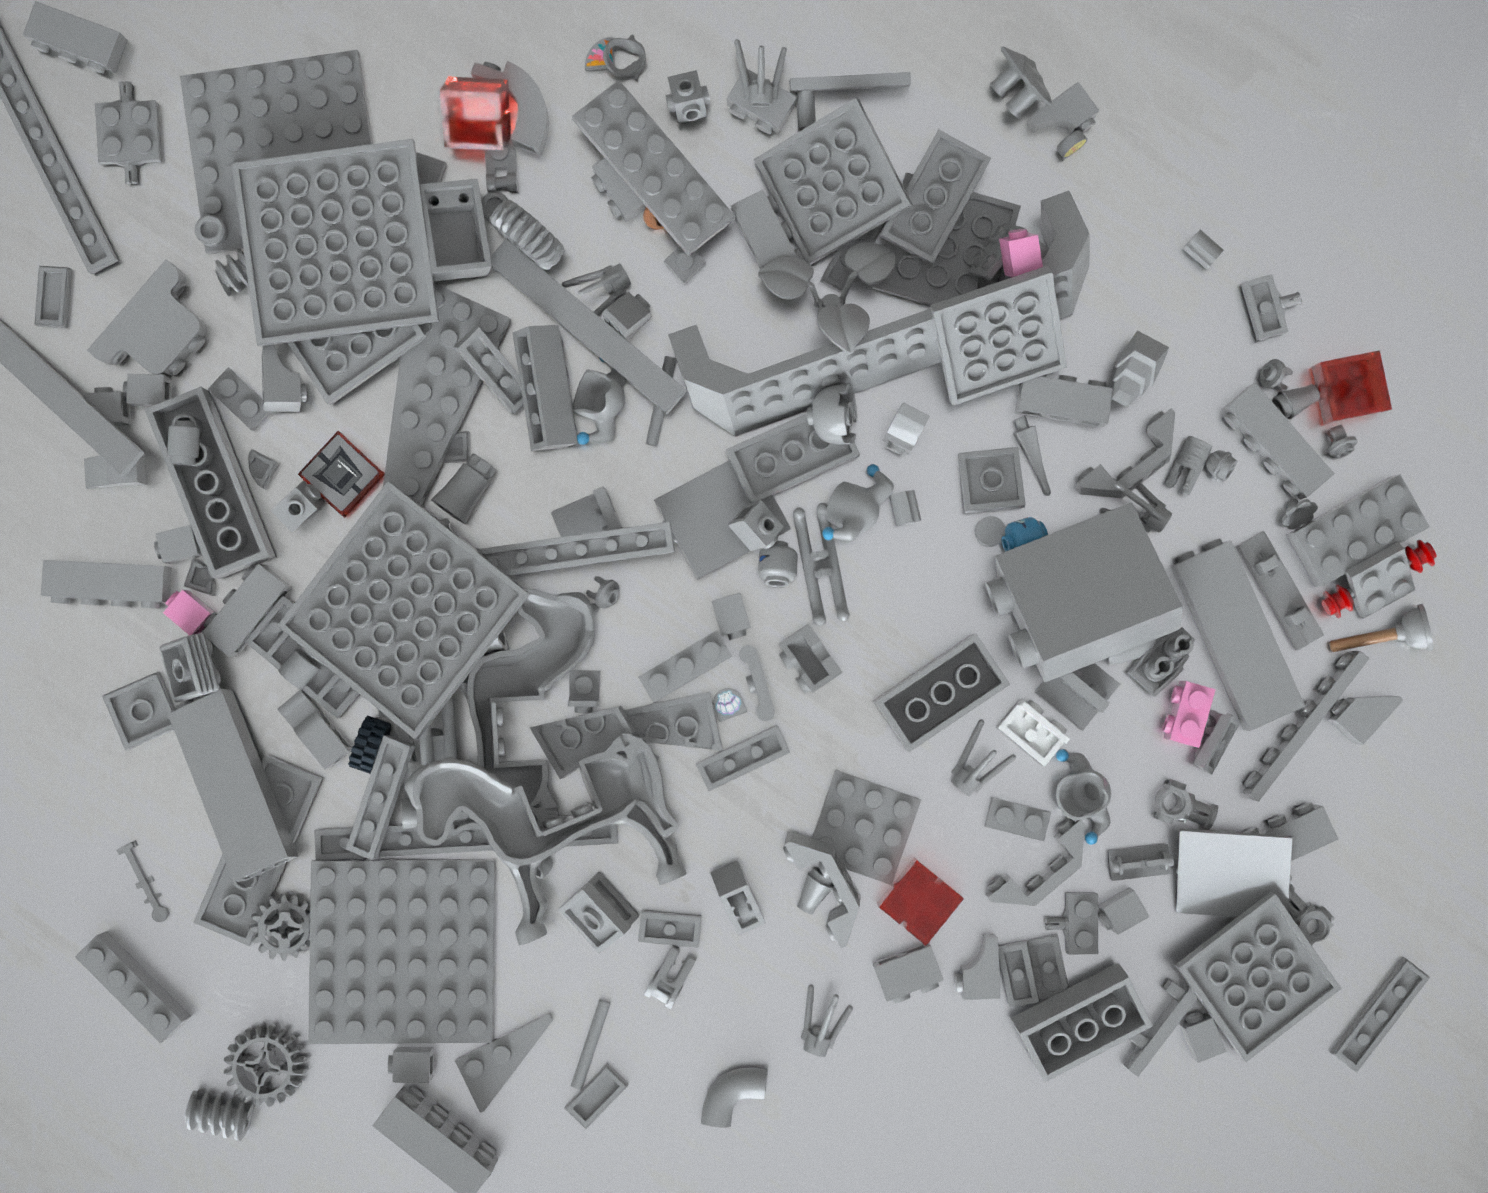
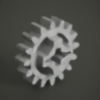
[249,893,310,961]

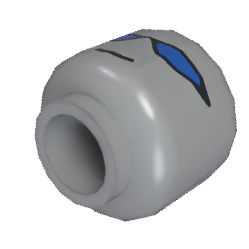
[758,541,798,587]

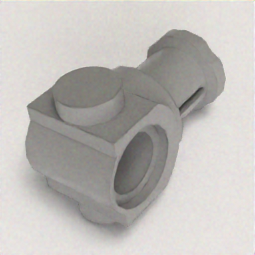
[1154,779,1219,830]
[1288,884,1335,945]

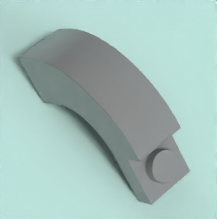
[471,61,549,155]

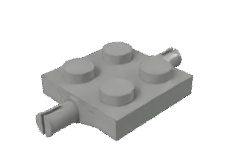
[95,81,161,185]

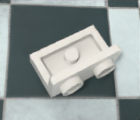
[997,699,1070,767]

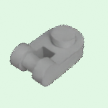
[485,137,518,192]

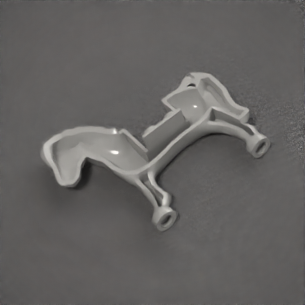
[401,589,600,835]
[405,733,687,945]

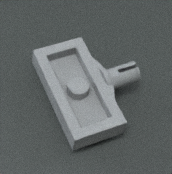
[1241,274,1302,341]
[1045,892,1098,955]

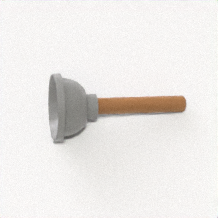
[1329,604,1433,652]

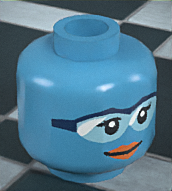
[1001,517,1048,552]

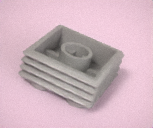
[159,632,221,703]

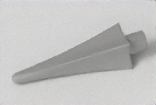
[1013,416,1051,496]

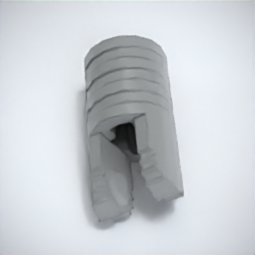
[1165,436,1213,495]

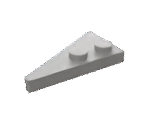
[455,1012,553,1113]

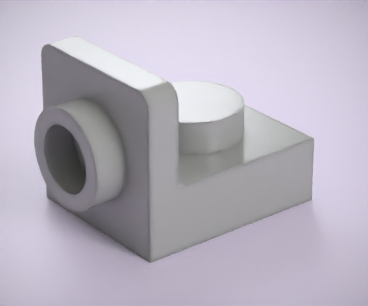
[568,670,600,713]

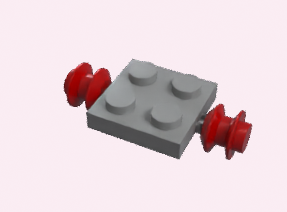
[1321,540,1437,619]

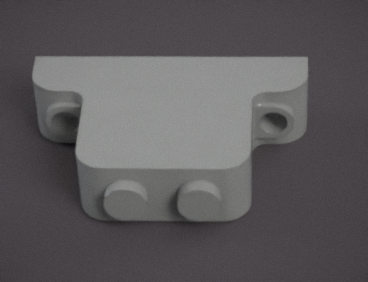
[87,260,207,377]

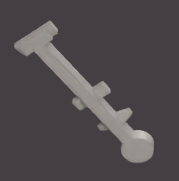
[116,840,169,922]

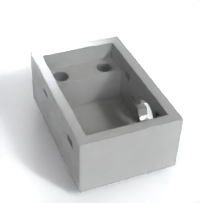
[420,179,492,281]

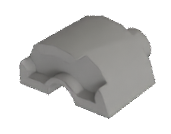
[779,624,842,694]

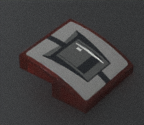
[298,430,385,518]

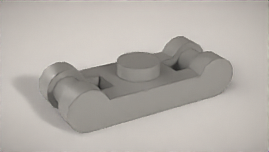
[739,645,775,721]

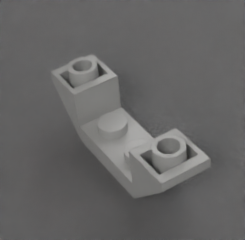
[1077,408,1175,498]
[985,818,1085,906]
[783,832,861,948]

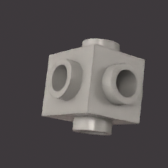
[665,70,710,124]

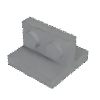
[1035,663,1120,731]
[558,872,639,953]

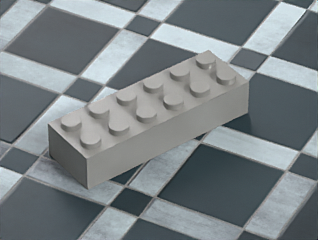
[145,387,276,579]

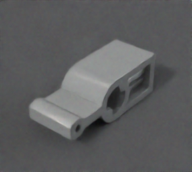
[277,690,352,770]

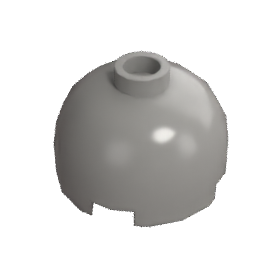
[807,383,857,445]

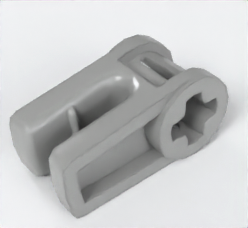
[644,945,697,1009]

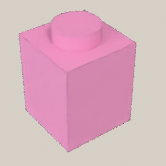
[999,229,1043,277]
[163,590,214,635]

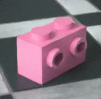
[1163,681,1216,748]

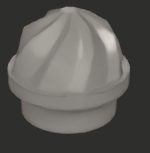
[1206,450,1238,481]

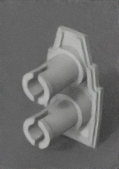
[990,46,1052,118]
[1111,330,1169,407]
[1128,627,1195,697]

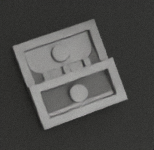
[998,934,1069,1007]

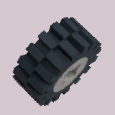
[348,715,391,774]

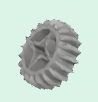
[489,200,565,270]
[223,1024,307,1107]

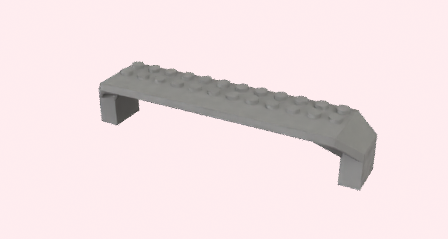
[668,190,1090,436]

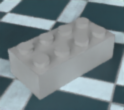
[1286,474,1430,587]
[874,634,1010,752]
[1011,963,1153,1083]
[372,1085,498,1193]

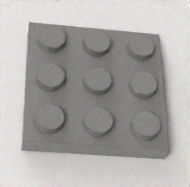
[812,770,921,885]

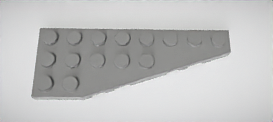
[383,283,511,506]

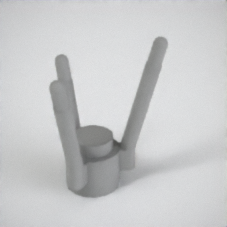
[734,39,787,107]
[562,263,631,316]
[1100,483,1172,533]
[951,719,1016,797]
[801,985,853,1057]

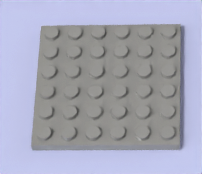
[180,49,372,254]
[232,139,440,346]
[277,481,530,740]
[308,860,494,1044]

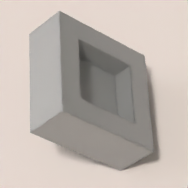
[664,246,706,284]

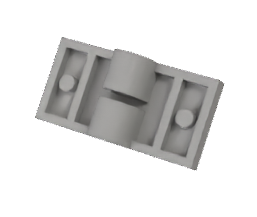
[245,595,359,718]

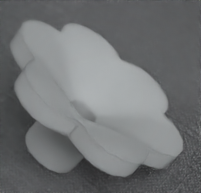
[1281,499,1318,529]

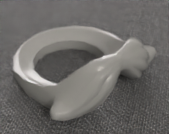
[603,34,646,81]

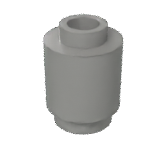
[167,421,200,466]

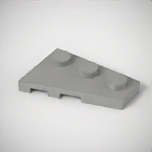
[624,692,723,751]
[530,706,636,779]

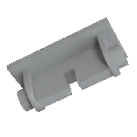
[1108,844,1174,881]

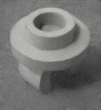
[1260,359,1293,390]
[1328,424,1358,458]
[586,576,619,609]

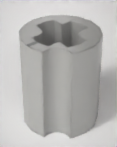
[1183,229,1224,269]
[890,490,921,526]

